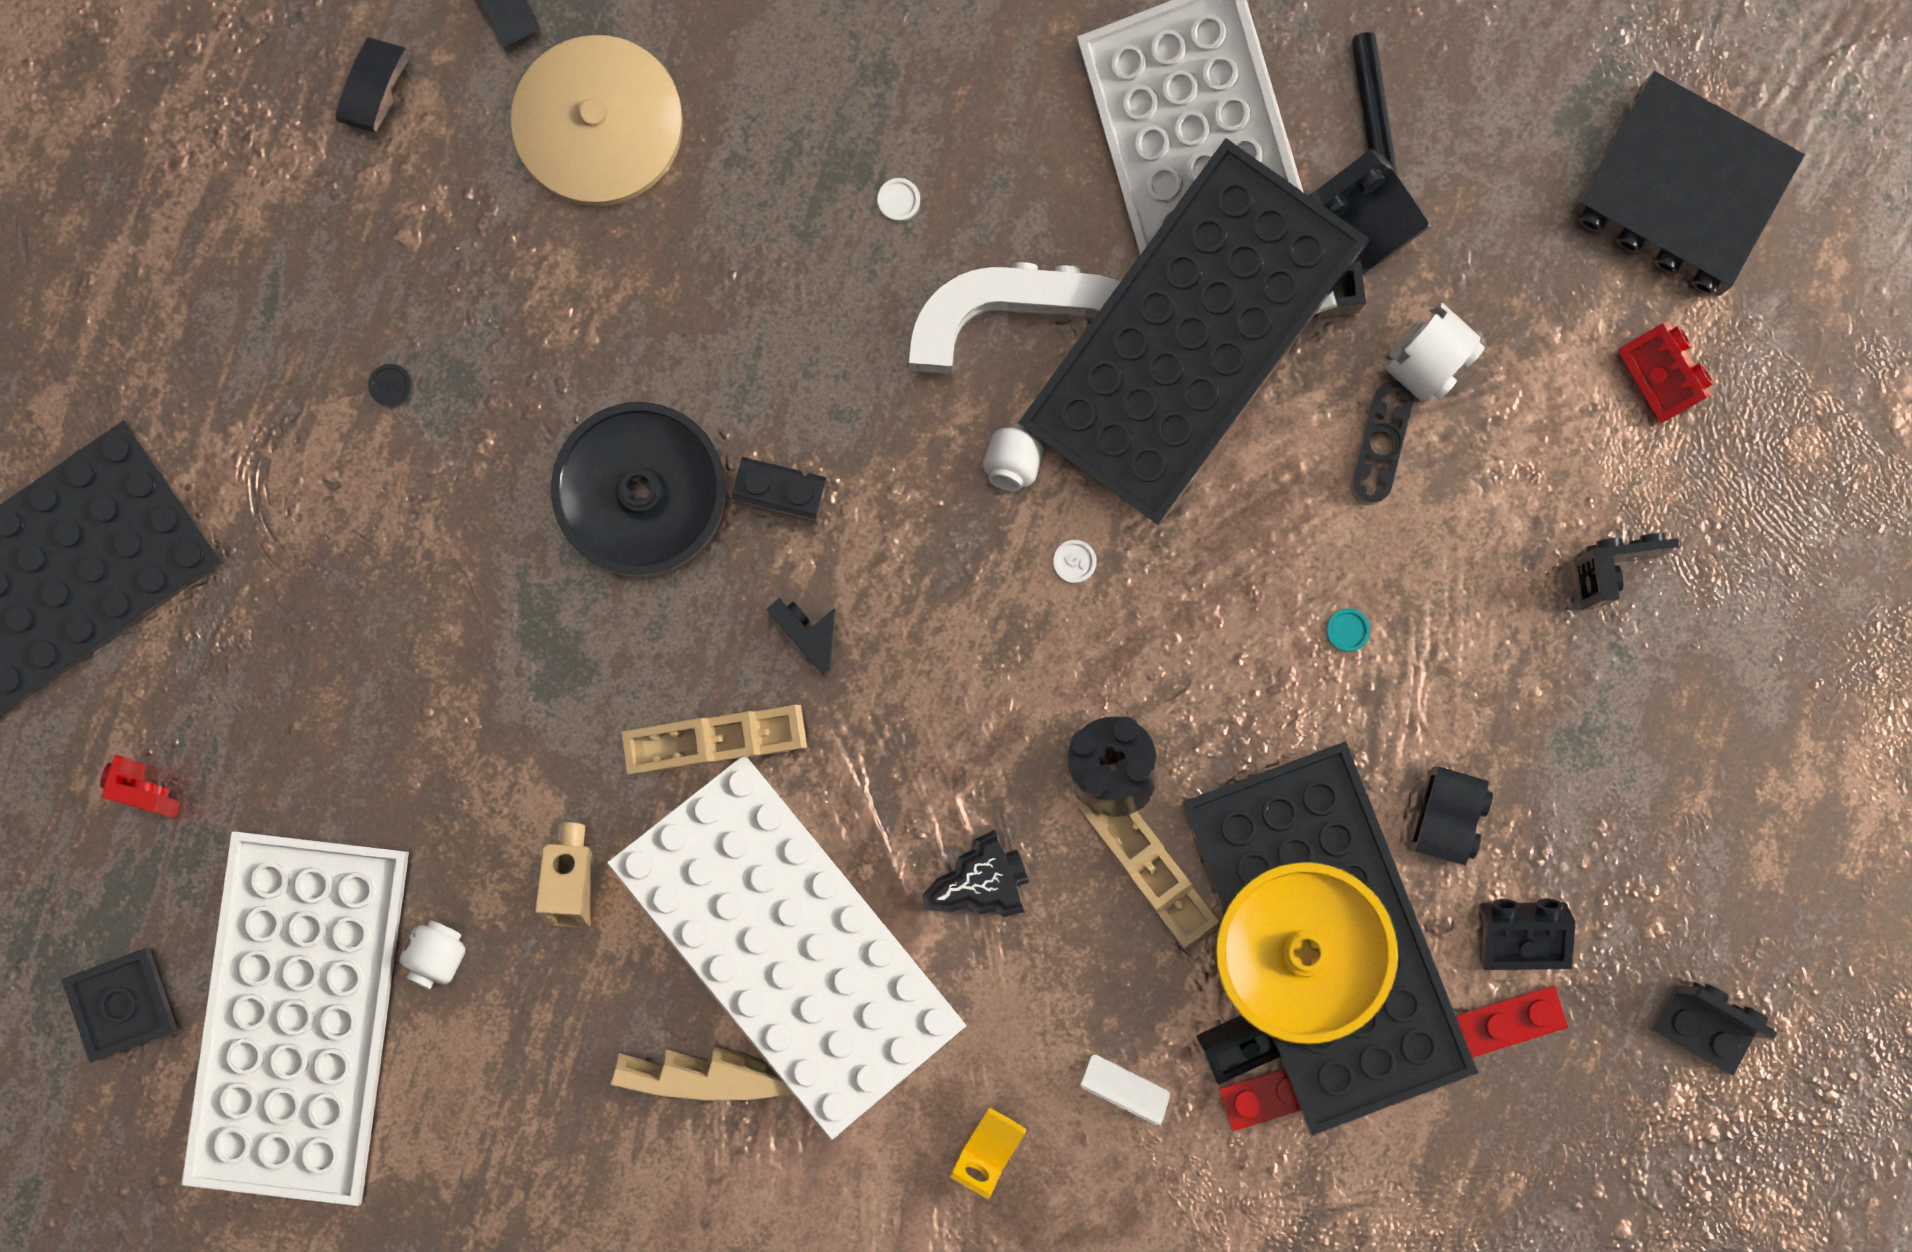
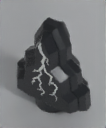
[922,830,1029,917]

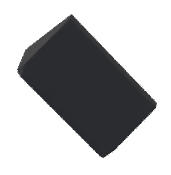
[1197,1015,1279,1085]

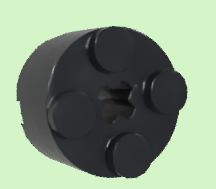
[1068,716,1160,817]

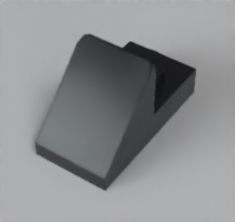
[766,598,837,678]

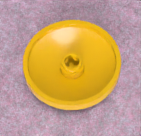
[1216,863,1398,1044]

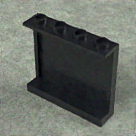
[1571,71,1805,296]

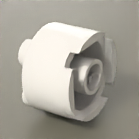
[1382,302,1485,402]

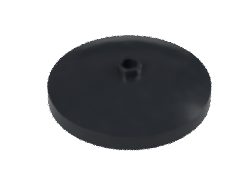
[551,402,727,577]

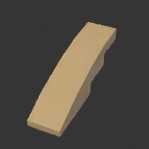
[621,705,807,775]
[1077,801,1221,952]
[611,1046,793,1100]

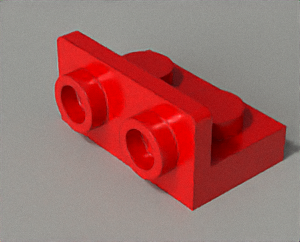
[1617,322,1713,424]
[100,755,181,818]

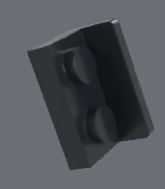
[1479,898,1576,970]

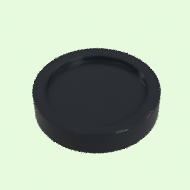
[368,364,413,407]

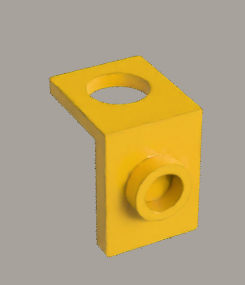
[950,1107,1026,1199]

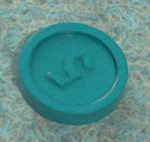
[1326,608,1370,652]

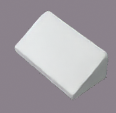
[1079,1055,1170,1125]

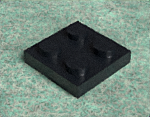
[61,948,178,1063]

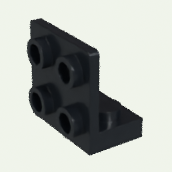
[1309,148,1431,276]
[1574,532,1682,610]
[1652,982,1778,1075]

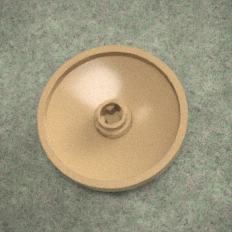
[511,35,683,206]

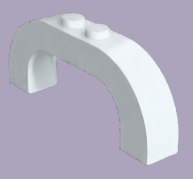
[909,262,1120,374]

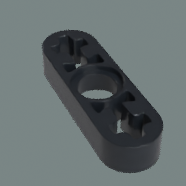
[1351,381,1413,505]

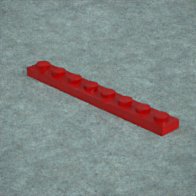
[1218,985,1568,1131]

